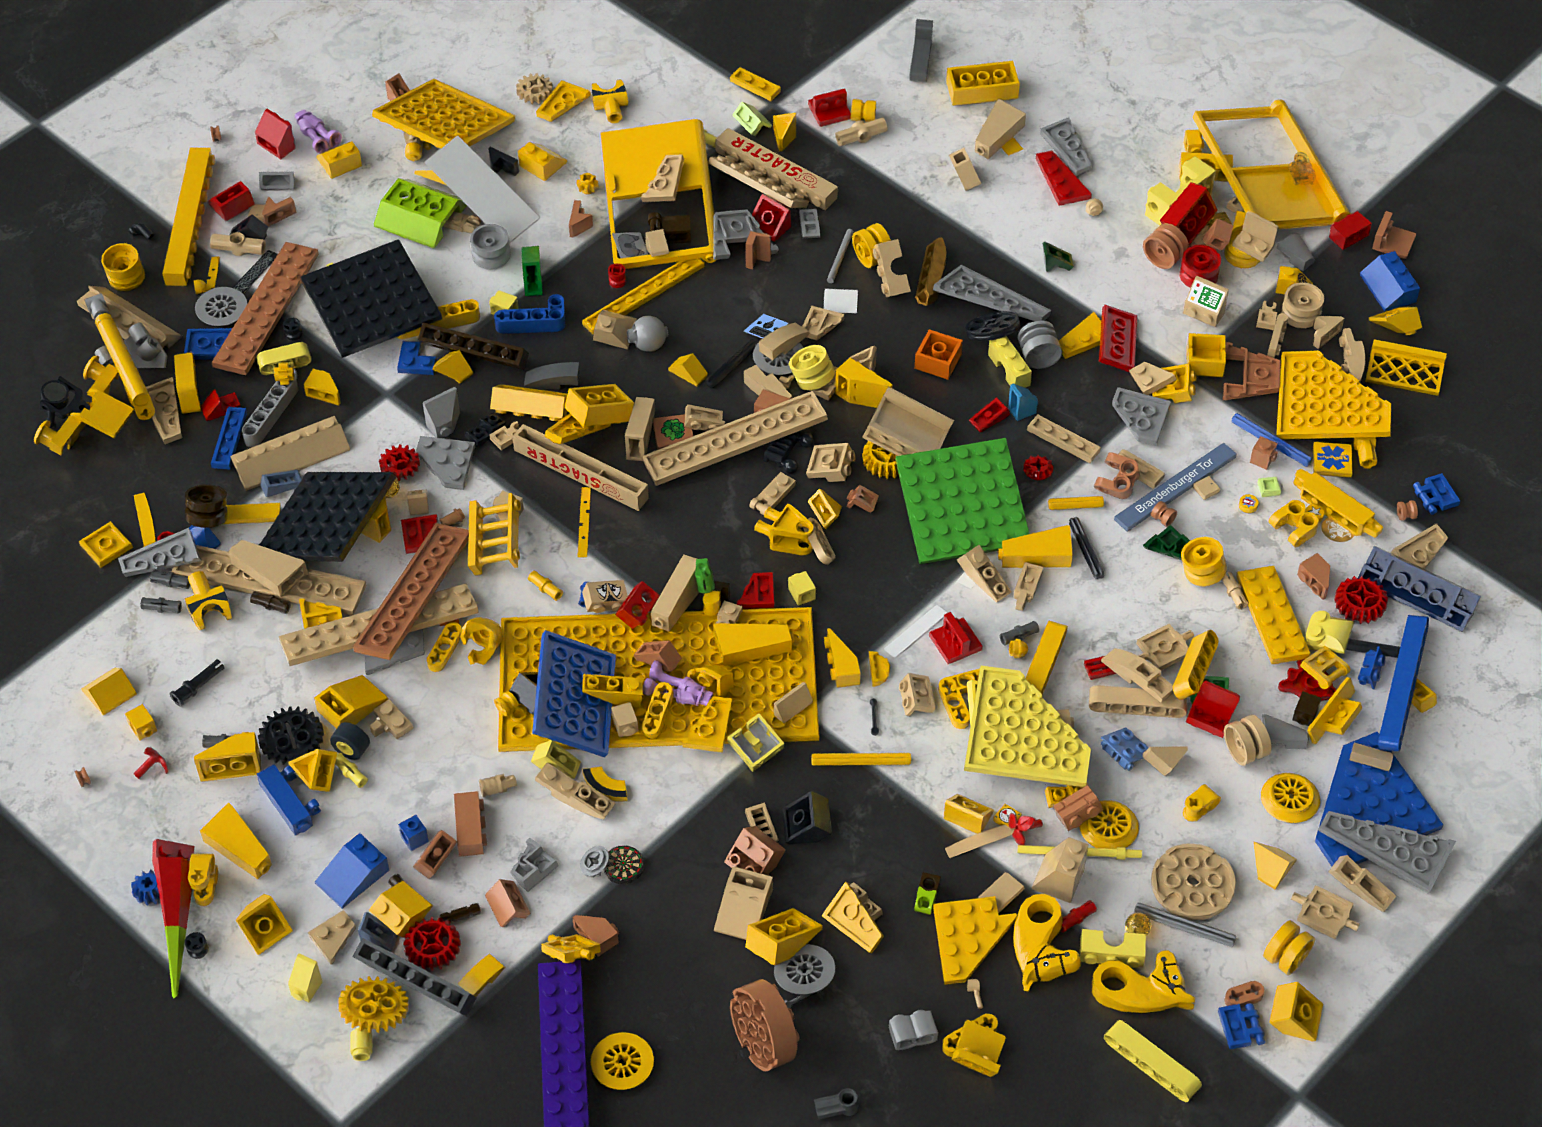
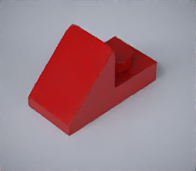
[200,390,241,421]

